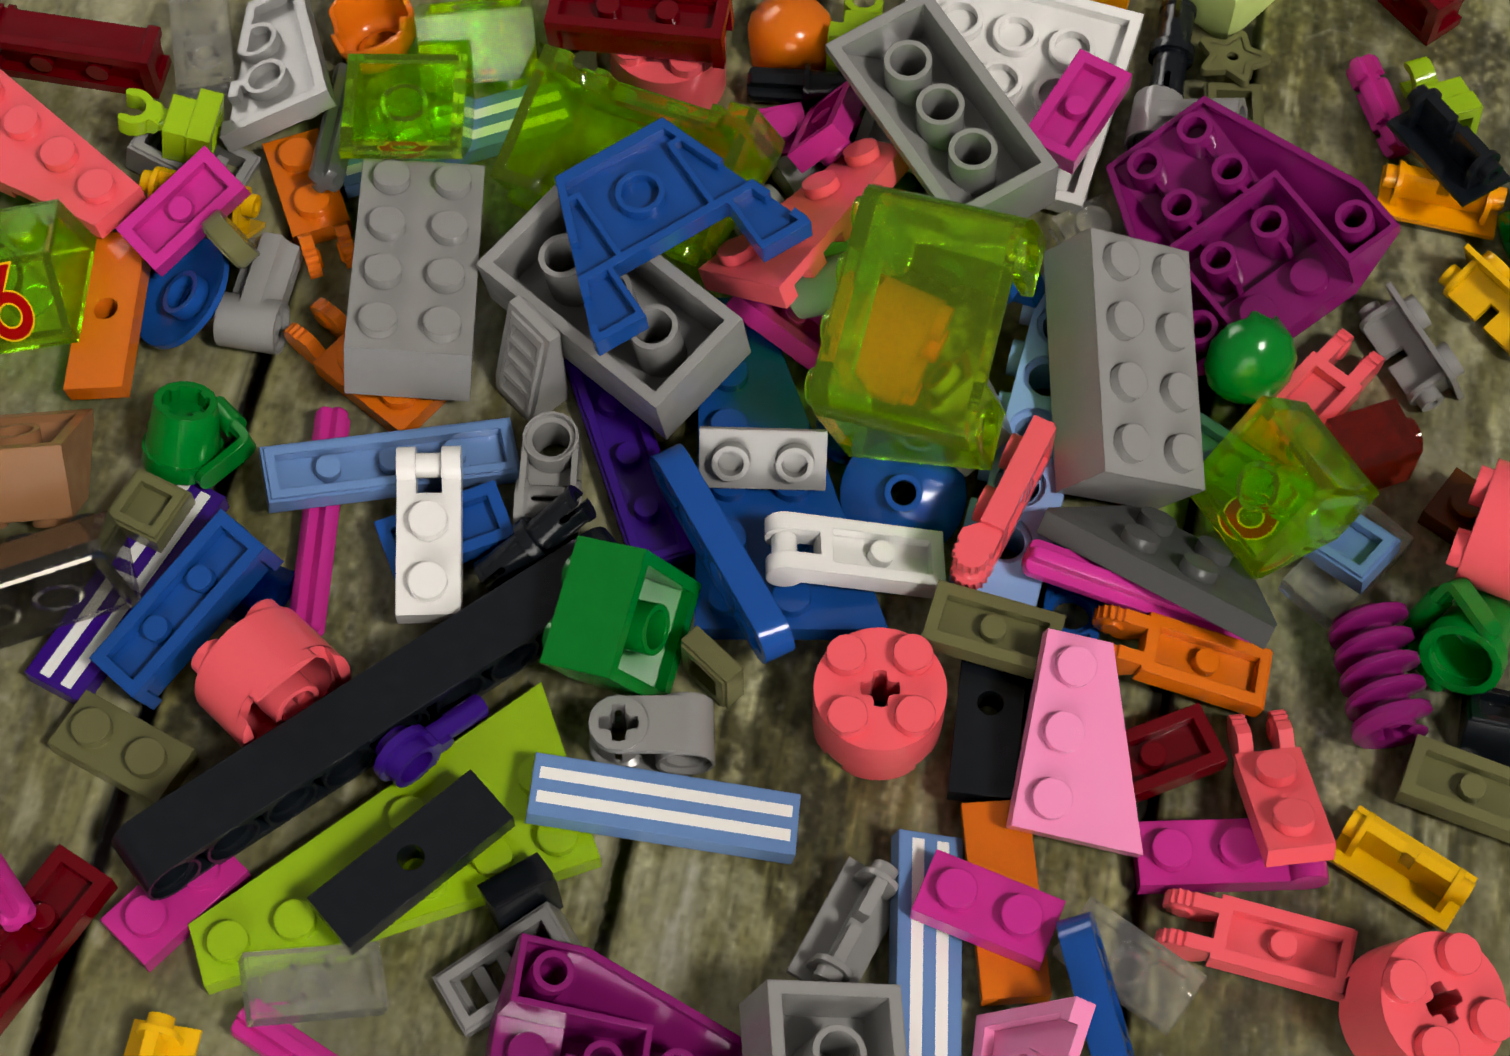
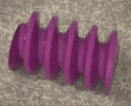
[1327,602,1433,749]

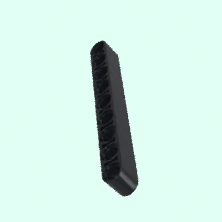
[112,526,618,901]

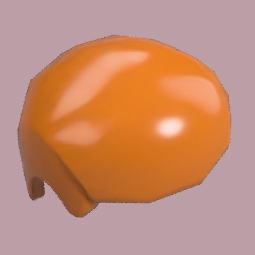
[328,0,418,70]
[748,0,832,70]

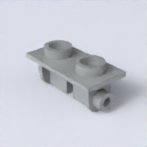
[1358,282,1465,412]
[699,426,828,491]
[786,856,899,983]

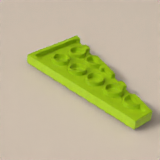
[188,682,602,995]

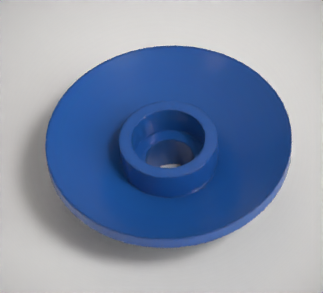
[140,238,229,350]
[840,431,967,543]

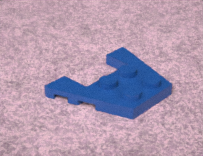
[554,117,813,356]

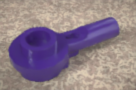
[373,694,489,788]

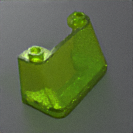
[490,44,786,266]

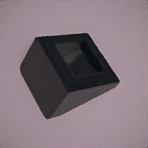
[1457,688,1510,767]
[477,852,564,933]

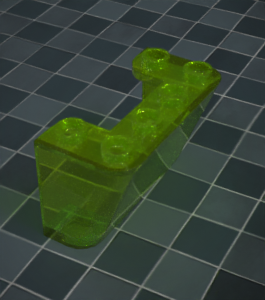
[804,183,1047,471]

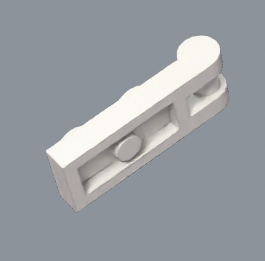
[395,446,463,624]
[764,511,946,599]

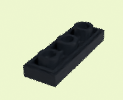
[947,659,1026,802]
[307,769,515,956]

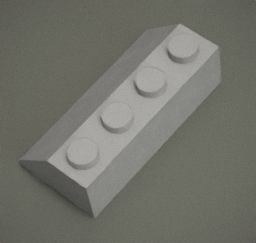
[825,0,1059,231]

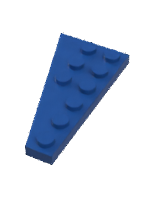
[694,298,888,640]

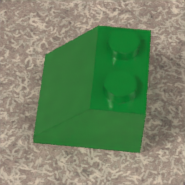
[539,535,702,696]

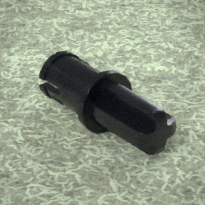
[747,63,847,111]

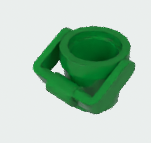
[141,381,256,489]
[1402,578,1510,695]

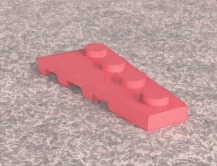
[0,69,147,239]
[698,138,910,309]

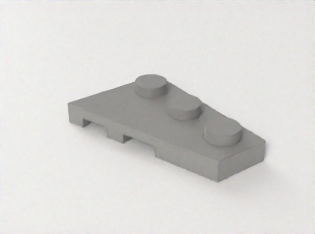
[219,0,337,153]

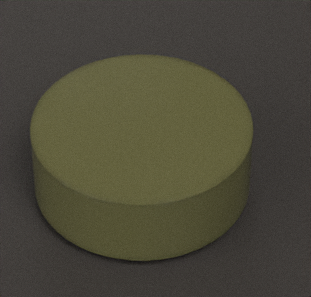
[201,209,260,269]

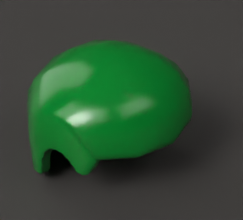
[1204,311,1298,405]

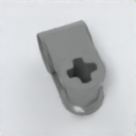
[513,411,583,537]
[588,692,715,776]

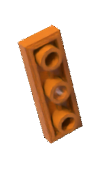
[63,231,151,400]
[959,800,1052,1006]

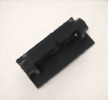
[1386,84,1510,207]

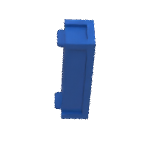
[89,509,284,710]

